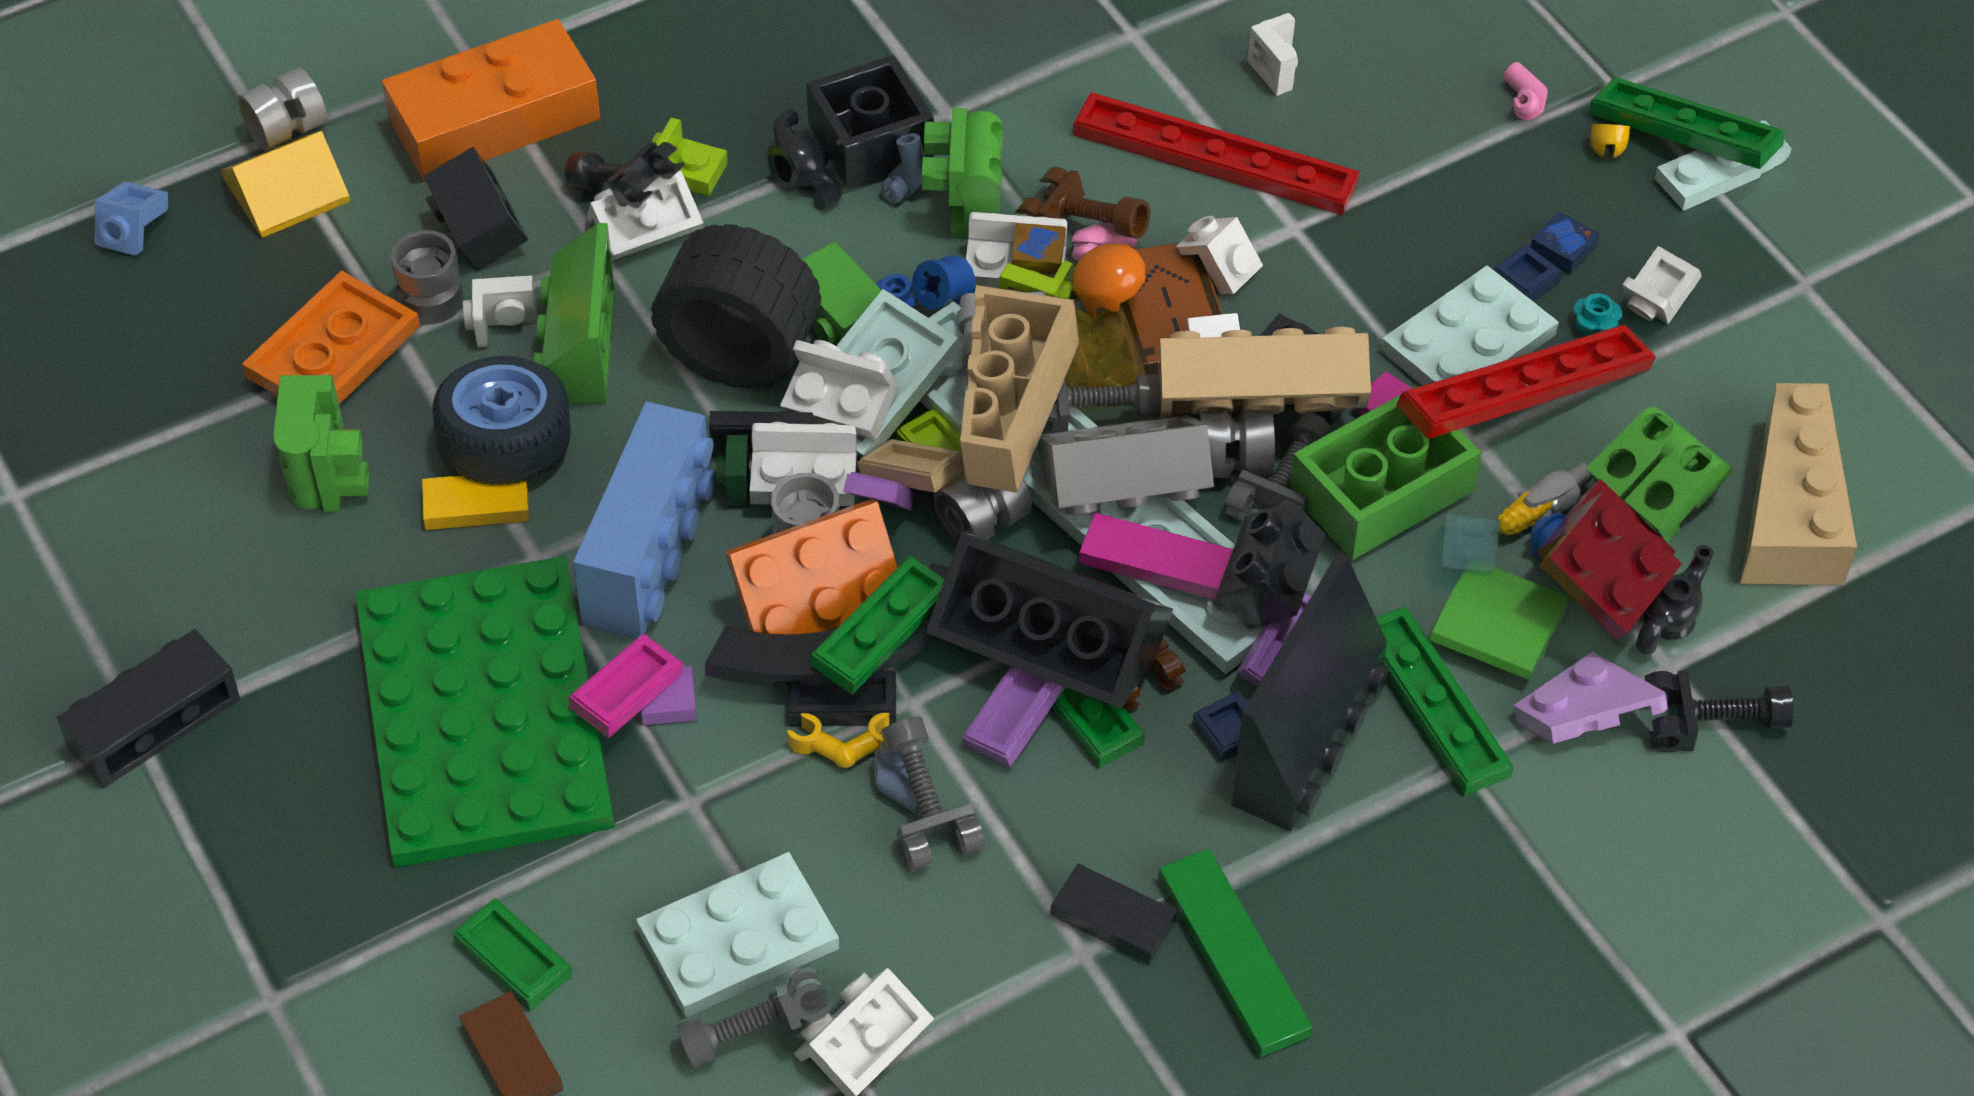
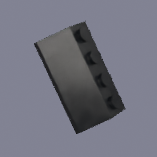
[925,532,1173,708]

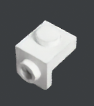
[1176,216,1263,295]
[1622,246,1702,324]

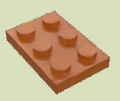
[242,270,420,404]
[725,499,898,634]

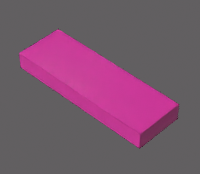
[1079,513,1233,601]

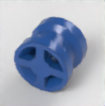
[912,255,975,310]

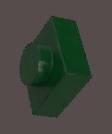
[716,435,750,508]

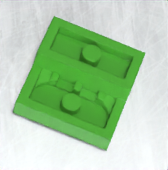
[1429,559,1570,680]

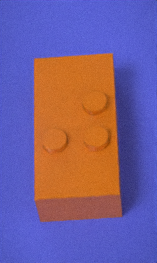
[381,19,601,182]

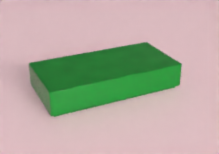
[452,898,573,1011]

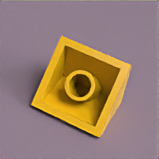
[220,131,350,238]

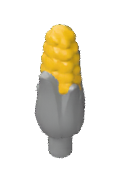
[1495,463,1592,536]

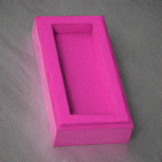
[568,633,683,738]

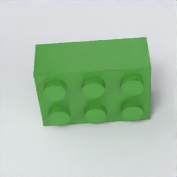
[1289,386,1482,560]

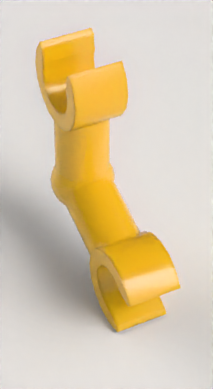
[787,713,889,768]

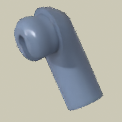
[881,133,925,203]
[873,741,922,815]

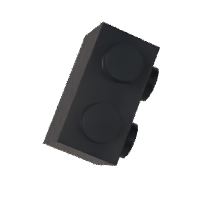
[423,146,529,270]
[1216,501,1325,629]

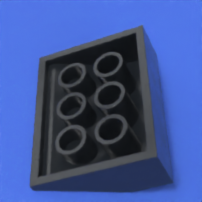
[1231,553,1390,832]

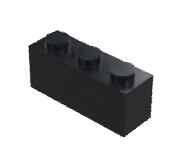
[56,629,240,789]

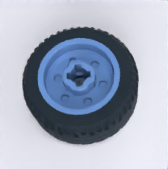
[432,356,571,485]

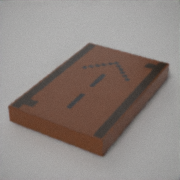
[1116,242,1223,375]

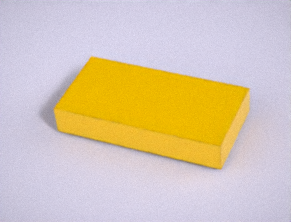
[422,475,530,530]

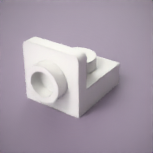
[1247,13,1298,96]
[463,275,537,348]

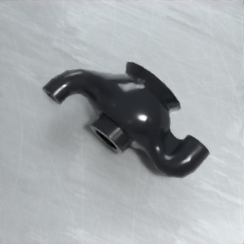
[767,108,842,210]
[1636,545,1714,655]

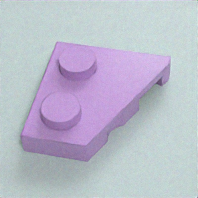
[1513,652,1668,744]

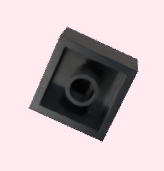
[806,55,934,187]

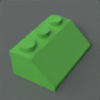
[533,223,615,404]

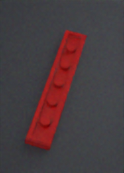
[1073,92,1360,215]
[1396,325,1656,439]

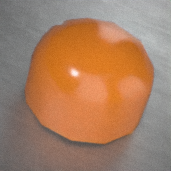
[1072,244,1146,318]

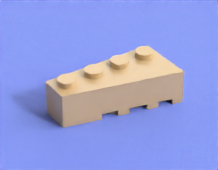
[960,285,1079,493]
[1157,327,1371,419]
[1740,383,1857,585]

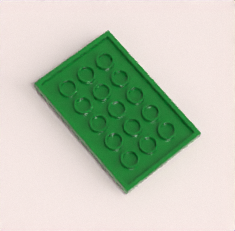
[355,556,615,868]

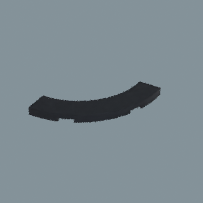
[705,563,949,686]

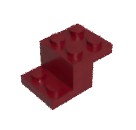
[1536,479,1682,640]

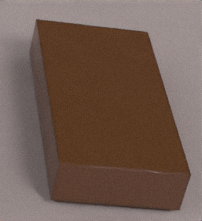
[459,991,563,1096]

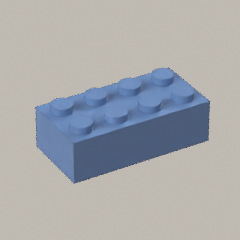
[573,401,716,639]

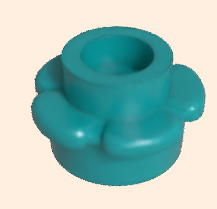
[1573,293,1622,336]

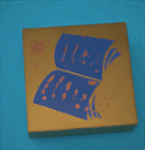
[1012,223,1065,274]

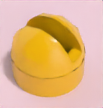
[1590,124,1630,158]

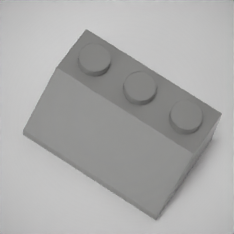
[1037,415,1214,515]

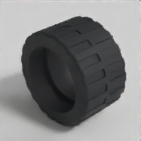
[651,224,822,388]

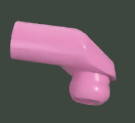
[1503,62,1548,121]
[1071,222,1137,261]

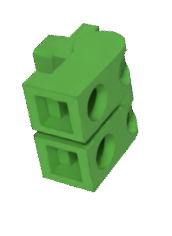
[922,108,1003,238]
[273,375,370,512]
[1586,406,1733,544]

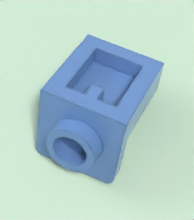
[94,181,168,255]

